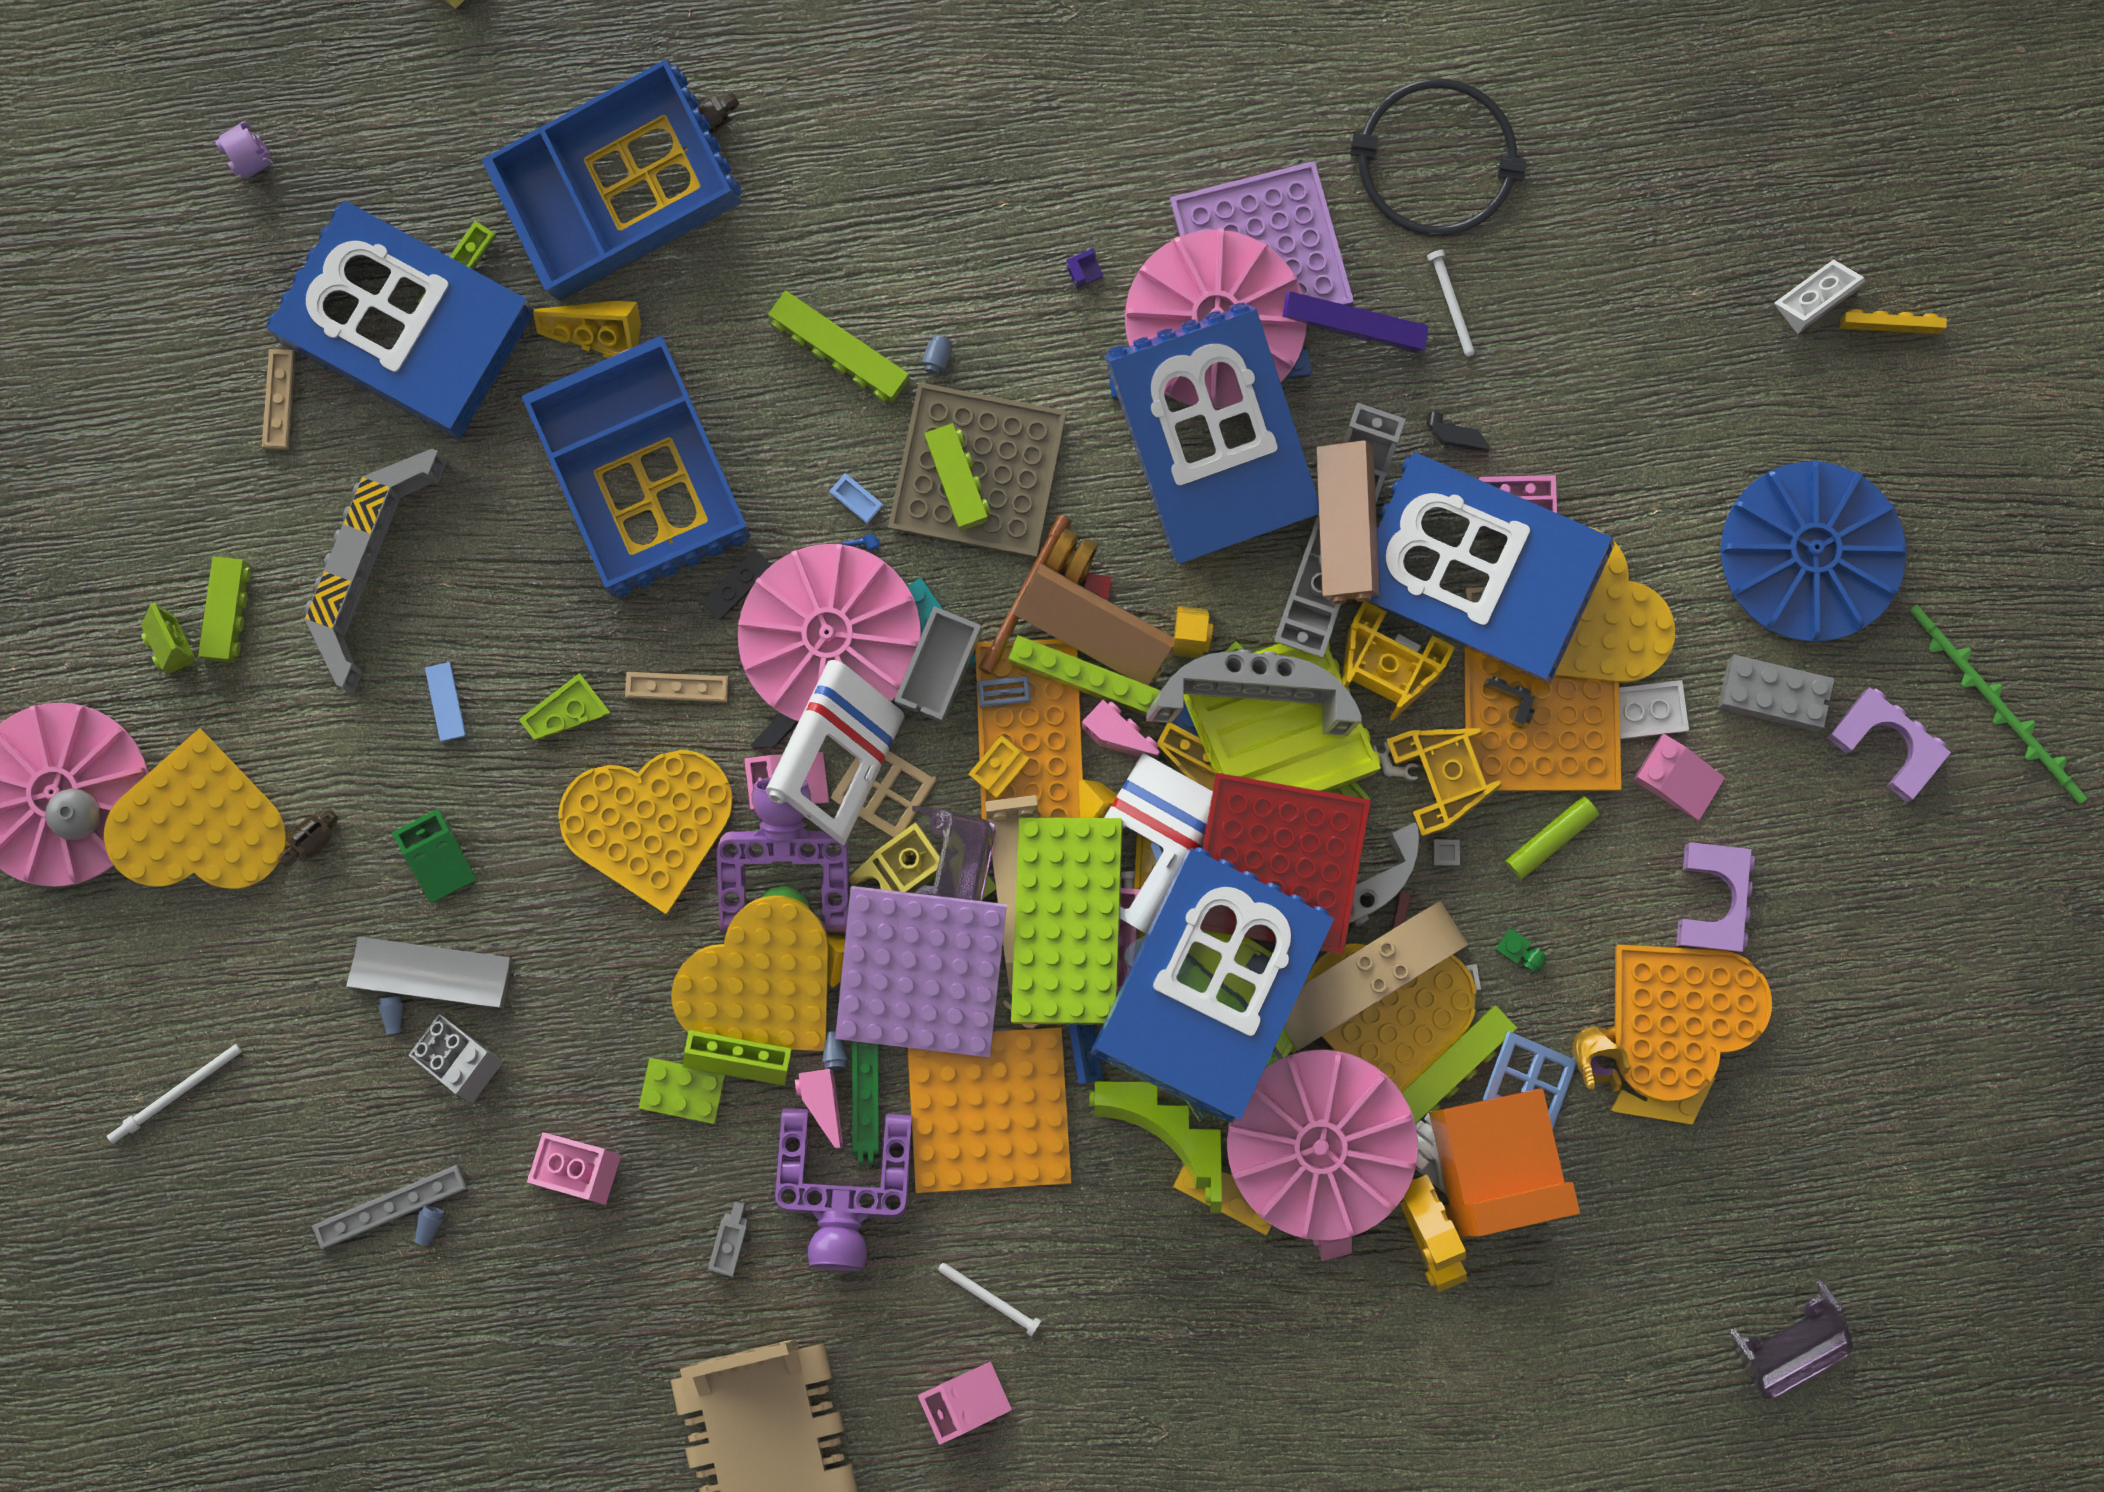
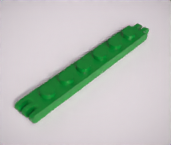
[852,1041,879,1165]

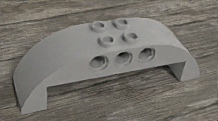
[1146,649,1362,736]
[1257,822,1419,945]

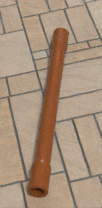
[978,515,1072,675]

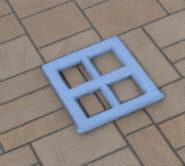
[1483,1031,1577,1129]

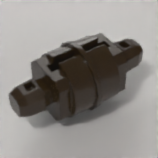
[697,93,740,134]
[278,810,338,867]

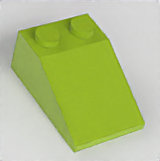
[141,602,197,674]

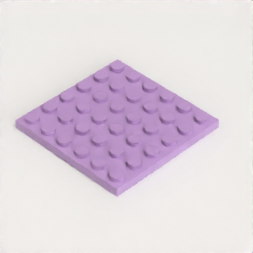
[1170,161,1354,306]
[835,886,1007,1057]

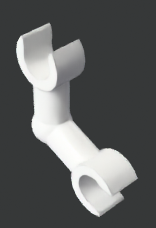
[1373,742,1418,781]

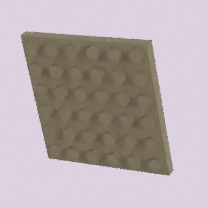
[888,382,1067,558]

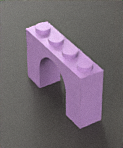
[1826,688,1951,802]
[1676,842,1755,954]

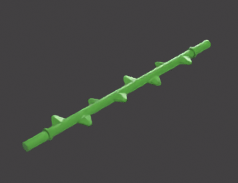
[1909,605,2087,805]

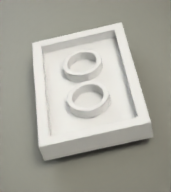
[1619,680,1689,740]

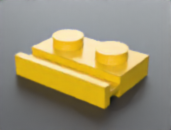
[968,735,1030,799]

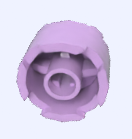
[215,121,273,179]

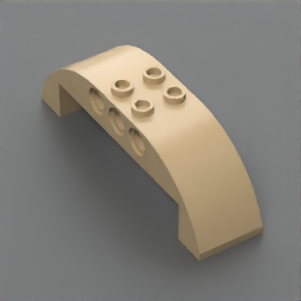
[1283,901,1469,1051]

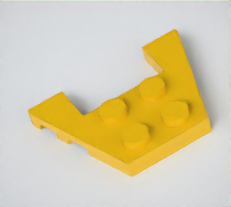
[1610,1077,1715,1125]

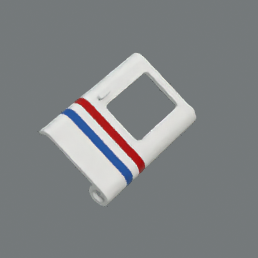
[766,660,905,845]
[1104,753,1212,934]

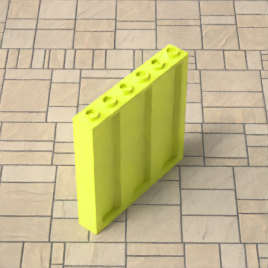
[1183,642,1381,792]

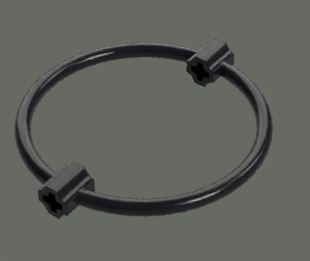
[1350,78,1526,236]

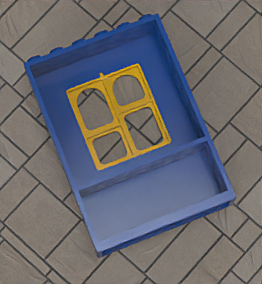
[481,59,743,301]
[522,335,751,598]

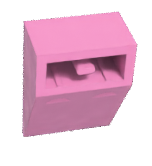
[1082,700,1160,760]
[745,752,829,813]
[918,1361,1012,1445]

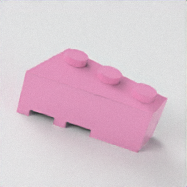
[1478,475,1557,513]

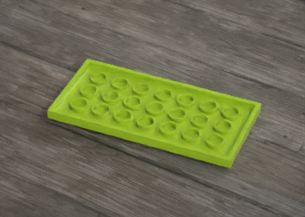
[1011,818,1123,1025]

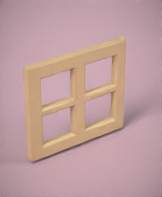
[830,751,937,838]

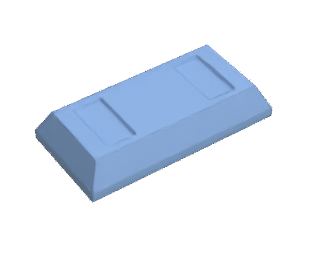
[829,473,883,524]

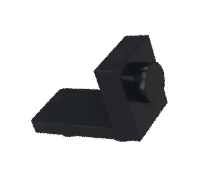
[1483,676,1535,728]

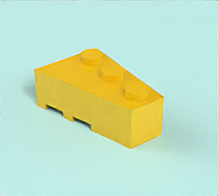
[1157,723,1215,791]

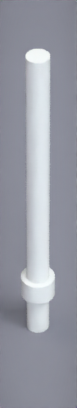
[107,1044,242,1144]

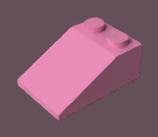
[1632,734,1725,821]
[795,1069,844,1149]
[527,1132,621,1205]

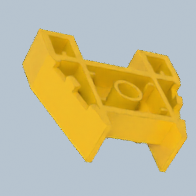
[1341,601,1455,721]
[1386,728,1502,838]
[1400,1174,1467,1293]

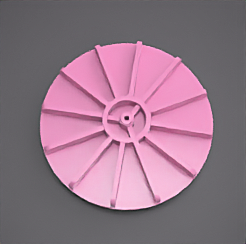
[1125,228,1307,409]
[738,544,921,721]
[0,703,149,887]
[1227,1050,1418,1240]

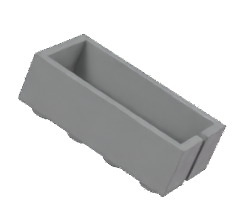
[894,606,983,724]
[1717,655,1834,732]

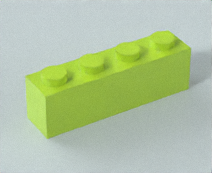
[924,423,991,532]
[198,556,251,663]
[683,1030,791,1086]

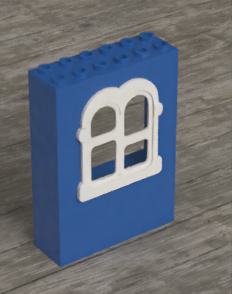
[267,200,534,441]
[1104,302,1319,564]
[1362,452,1615,685]
[1090,847,1334,1124]

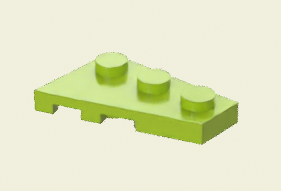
[519,673,611,741]

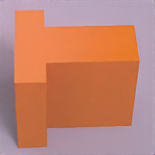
[1429,1088,1580,1237]

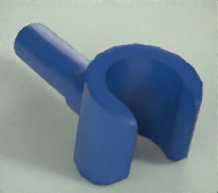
[843,534,880,551]

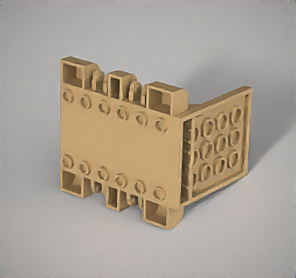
[670,1339,858,1492]

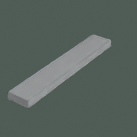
[312,1165,468,1250]

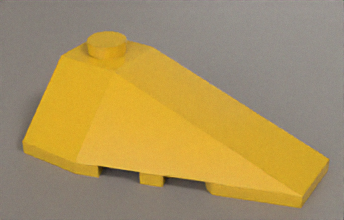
[533,301,641,358]

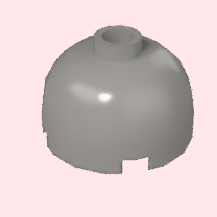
[45,789,100,840]

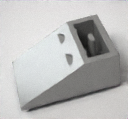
[409,1013,504,1104]

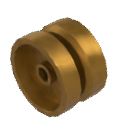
[1046,529,1098,585]

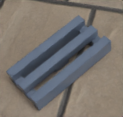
[977,676,1031,708]

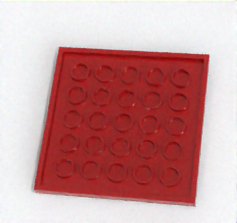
[1200,773,1371,955]

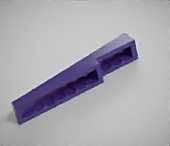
[1283,291,1428,353]

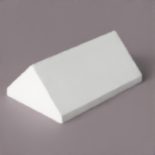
[1775,260,1865,334]

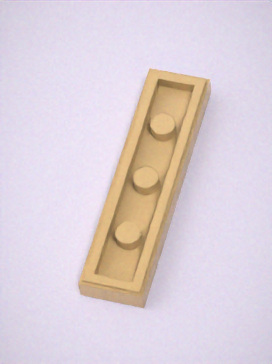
[262,349,296,450]
[625,672,729,703]

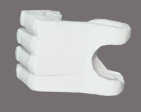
[1415,1111,1448,1196]

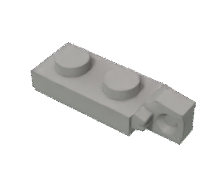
[708,1202,748,1277]

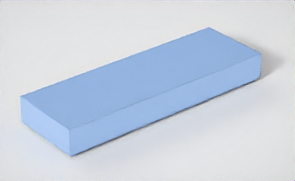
[425,662,467,742]

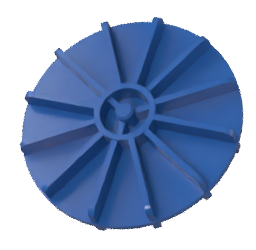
[1720,460,1907,643]

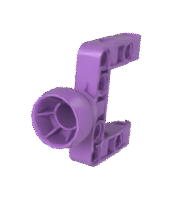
[717,777,849,933]
[775,1108,912,1271]

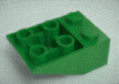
[392,809,477,904]

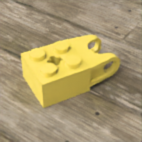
[849,822,949,893]

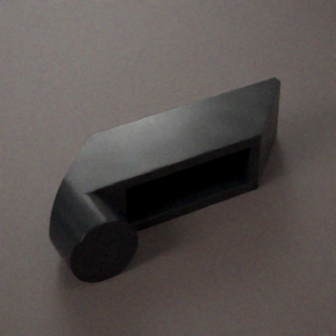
[1427,412,1490,453]
[750,713,799,749]

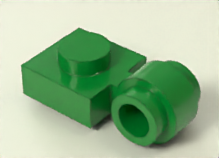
[1495,928,1547,974]

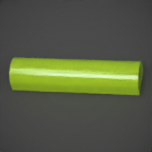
[418,221,497,303]
[1504,796,1599,881]

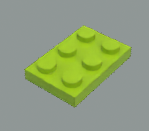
[638,1058,726,1124]

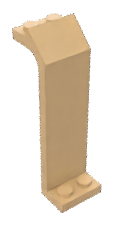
[985,795,1039,994]

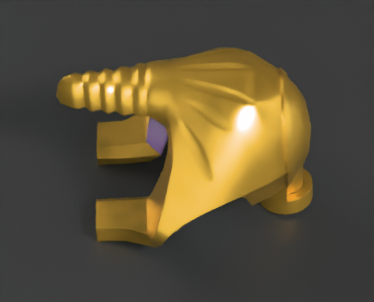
[1572,1026,1631,1091]

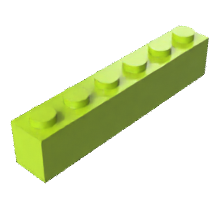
[768,290,910,404]
[1008,635,1161,717]
[1402,1005,1517,1125]

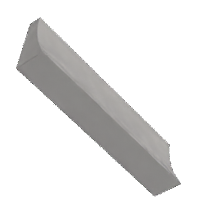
[346,937,512,1009]

